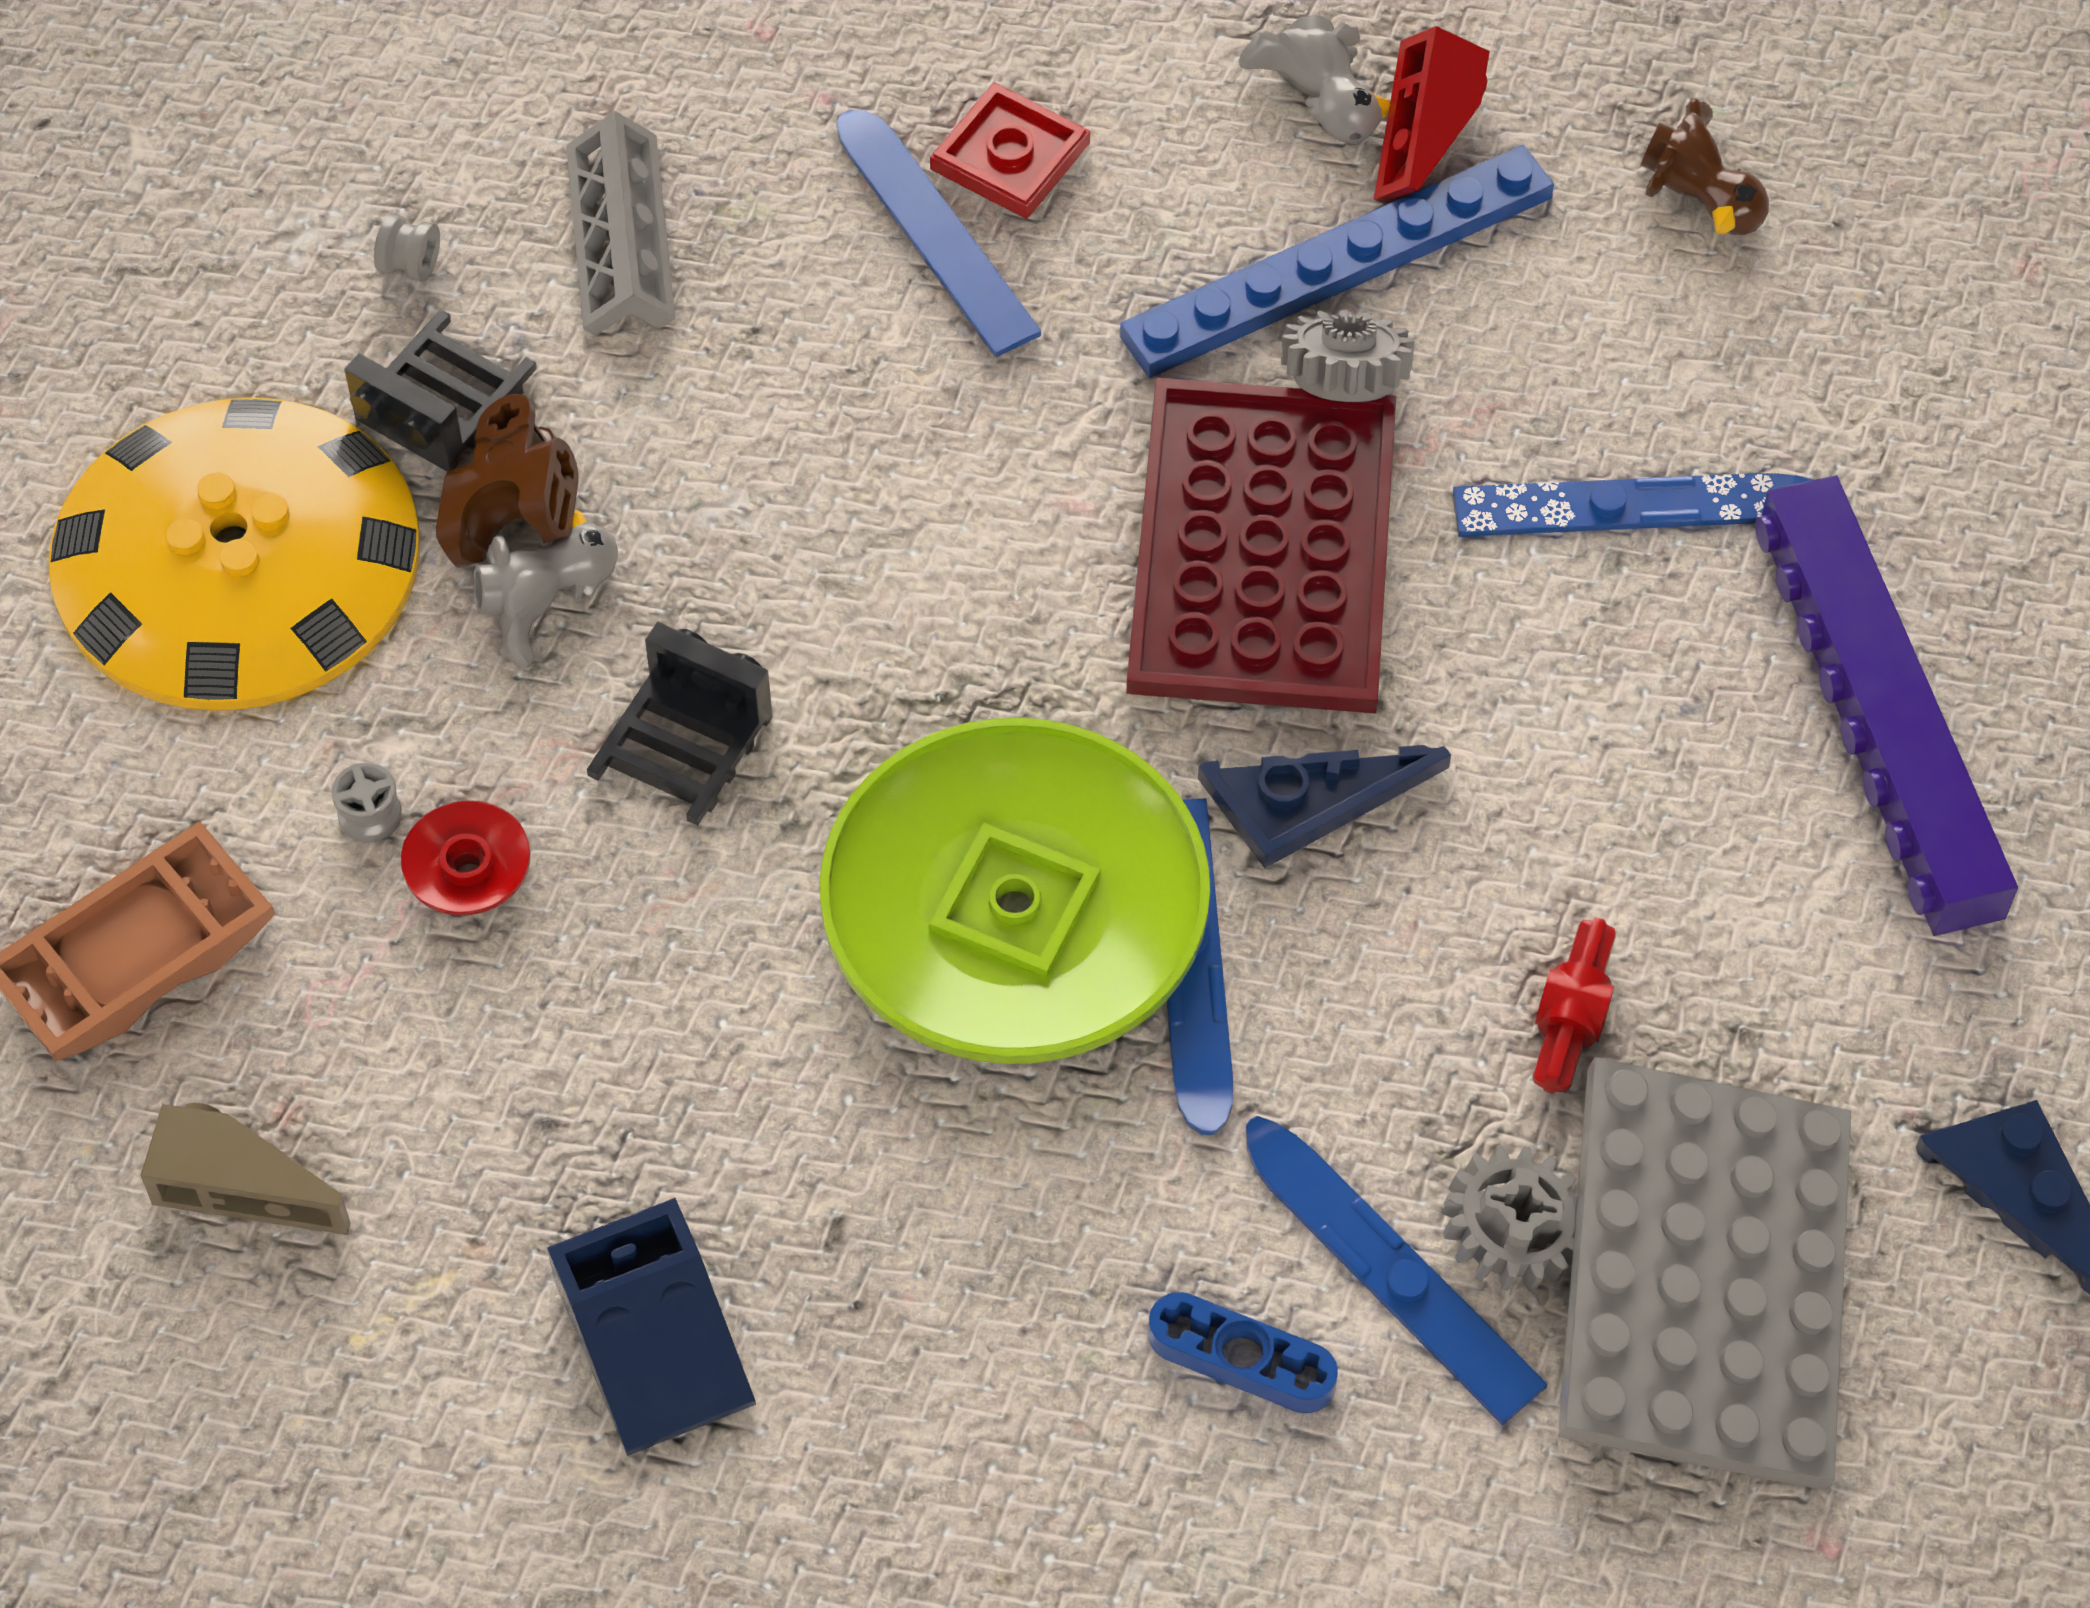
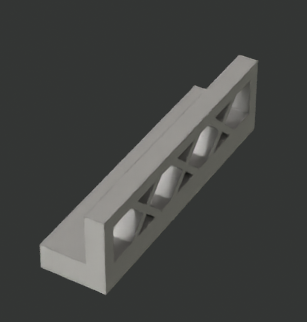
[566,111,675,336]

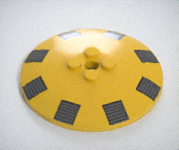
[49,398,421,711]

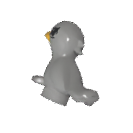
[1238,15,1390,143]
[473,509,618,668]

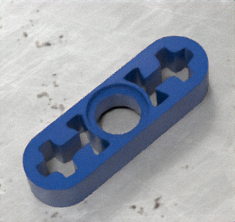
[1148,1292,1338,1413]

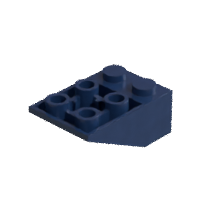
[547,1198,756,1456]

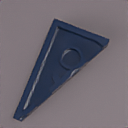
[1198,745,1451,869]
[1915,1100,2090,1295]

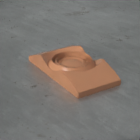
[0,821,275,1061]

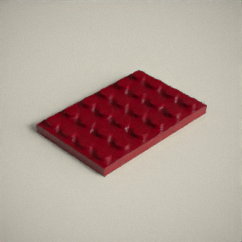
[1126,378,1396,714]

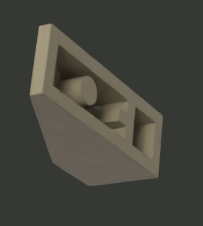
[140,1103,351,1235]

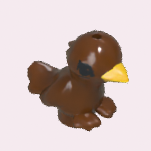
[1640,98,1769,235]

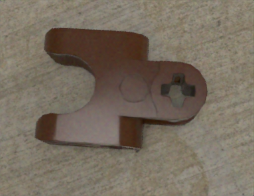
[436,394,579,568]

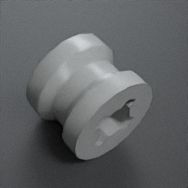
[374,214,440,282]
[332,762,402,843]

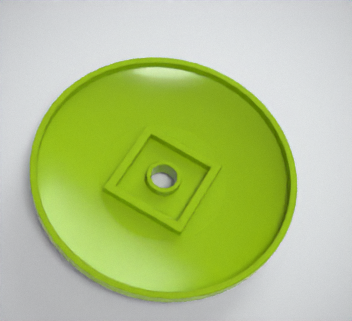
[820,717,1210,1064]

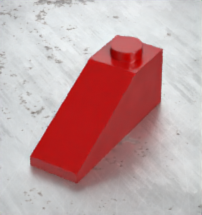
[1373,26,1490,204]

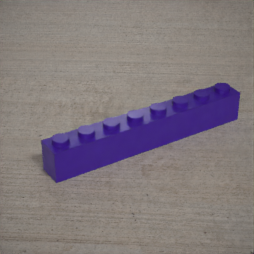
[1755,475,2018,936]

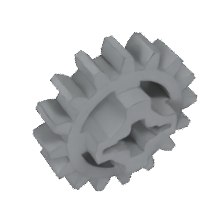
[1441,1145,1577,1291]

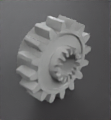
[1281,310,1415,402]

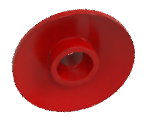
[401,800,531,916]

